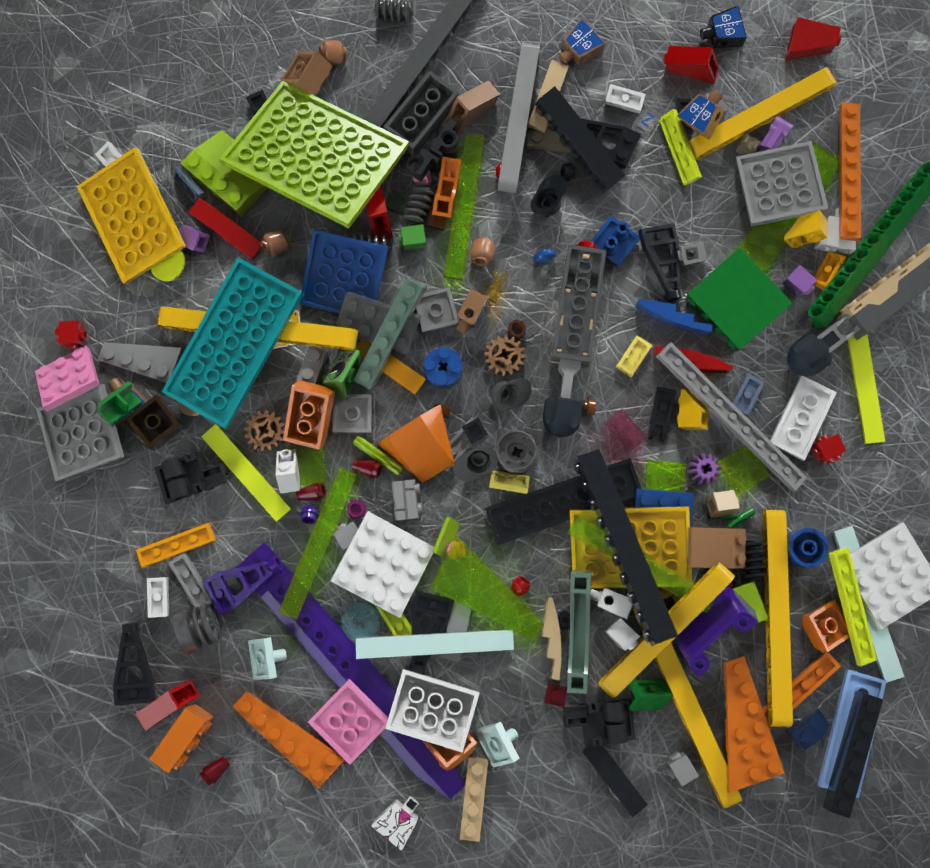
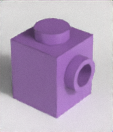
[179,225,210,253]
[782,265,817,298]

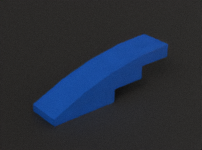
[635,299,712,336]

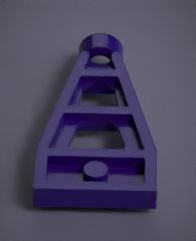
[202,556,283,616]

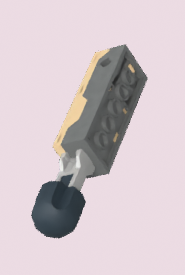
[543,240,606,437]
[787,243,930,376]

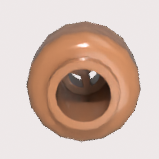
[319,40,346,65]
[261,229,291,257]
[470,237,496,266]

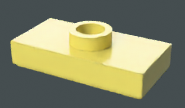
[616,335,653,377]
[489,470,530,494]

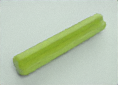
[353,436,403,475]

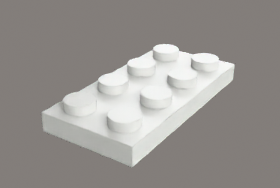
[770,376,837,461]

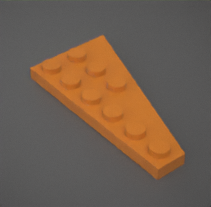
[724,656,785,793]

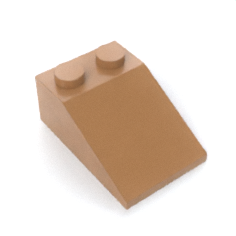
[688,527,746,568]

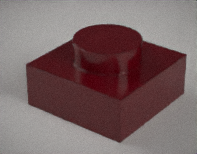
[544,682,567,707]

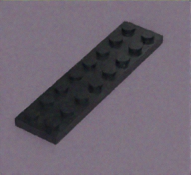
[485,458,642,545]

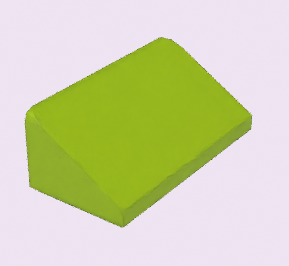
[432,517,460,558]

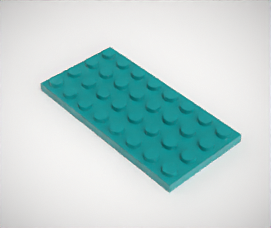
[162,257,304,430]

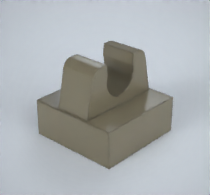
[735,133,761,155]

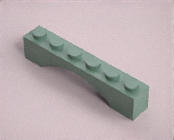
[354,277,428,390]
[567,570,592,694]

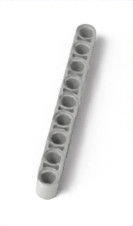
[497,42,540,194]

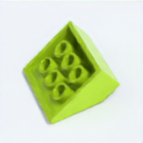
[180,130,268,217]

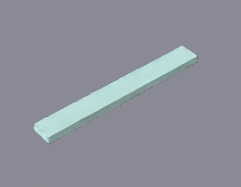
[832,526,904,683]
[355,629,514,659]

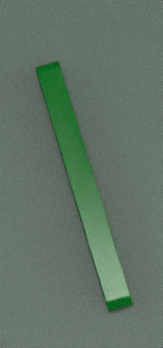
[808,162,930,329]

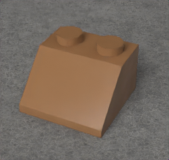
[280,51,332,96]

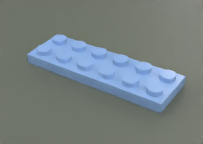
[818,669,887,798]

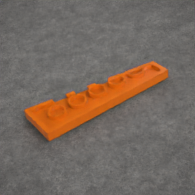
[233,691,345,789]

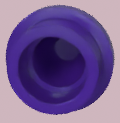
[300,505,320,524]

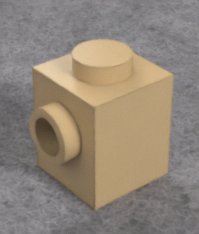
[705,490,740,518]

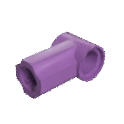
[759,115,793,151]

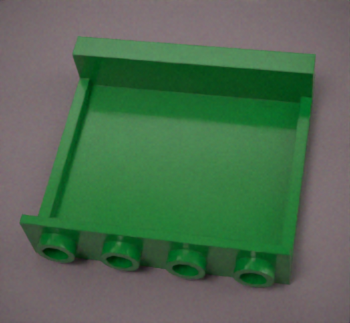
[686,247,792,351]

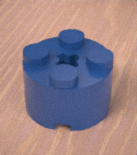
[424,347,462,389]
[787,528,829,568]

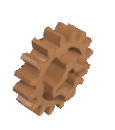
[484,335,526,377]
[244,410,285,452]

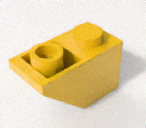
[784,210,828,248]
[677,389,709,430]

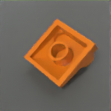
[802,599,849,653]
[422,733,477,771]

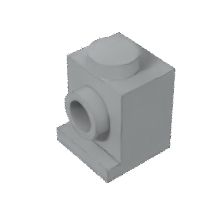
[677,241,707,265]

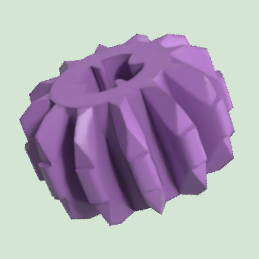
[688,453,721,486]

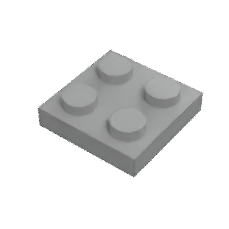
[416,287,459,333]
[333,394,372,433]

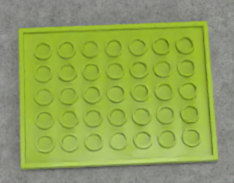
[219,81,409,228]

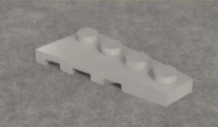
[97,342,183,383]

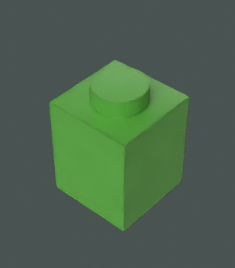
[398,224,427,251]

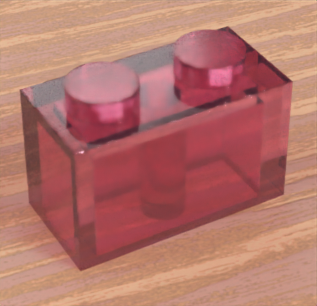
[605,409,648,452]

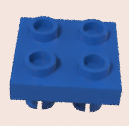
[591,215,640,268]

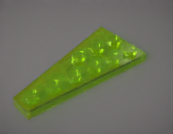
[430,535,544,641]

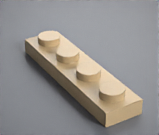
[460,756,488,842]

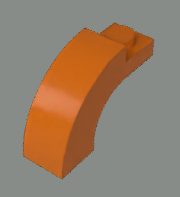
[432,157,462,218]

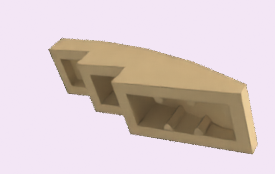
[527,60,569,133]
[541,597,562,680]

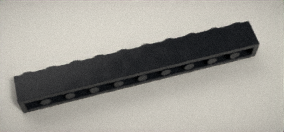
[574,449,678,647]

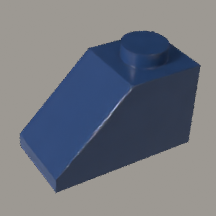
[785,709,830,751]

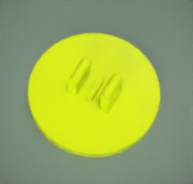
[151,250,185,282]

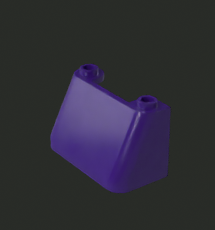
[675,587,758,678]

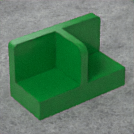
[98,381,142,427]
[629,679,673,711]

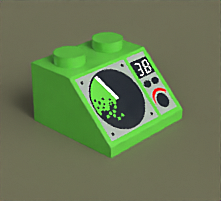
[322,350,362,400]

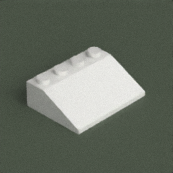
[385,669,480,752]

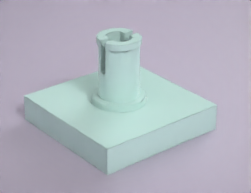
[248,637,287,680]
[475,722,520,767]

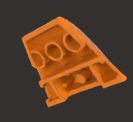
[377,404,455,483]

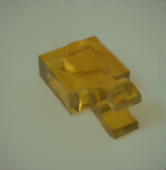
[487,267,508,304]

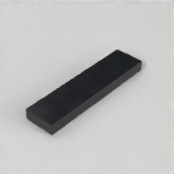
[582,744,648,817]

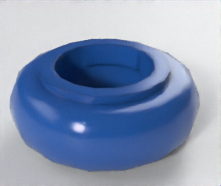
[533,249,556,264]

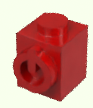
[55,320,87,350]
[812,434,846,465]

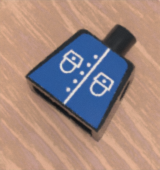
[700,6,747,48]

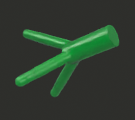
[709,508,755,528]

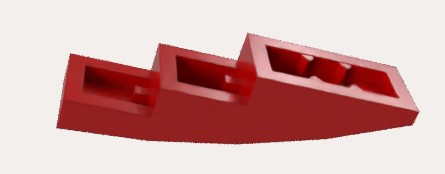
[188,197,262,260]
[653,346,733,373]

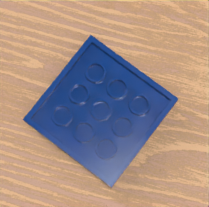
[299,229,389,314]

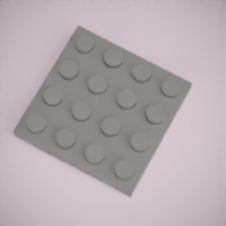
[736,141,828,227]
[36,384,124,482]

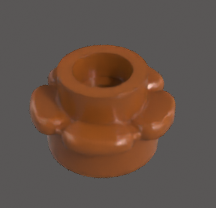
[583,397,596,416]

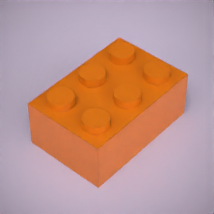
[283,380,336,450]
[149,704,214,774]

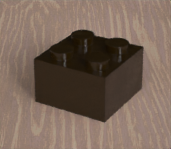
[125,395,185,451]

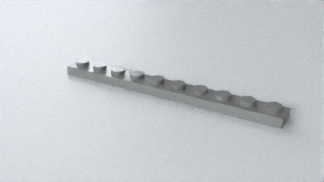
[656,342,807,492]

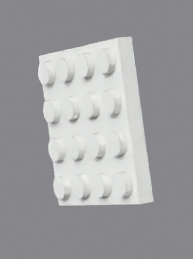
[330,511,434,618]
[850,522,930,630]

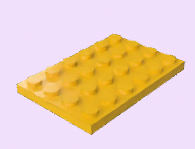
[77,147,186,284]
[570,506,693,588]

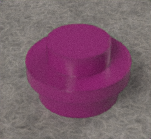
[347,500,366,519]

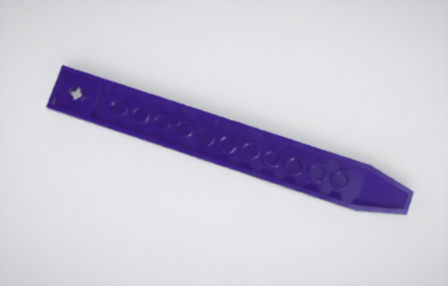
[236,542,465,799]

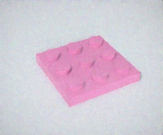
[35,345,100,412]
[308,679,388,764]

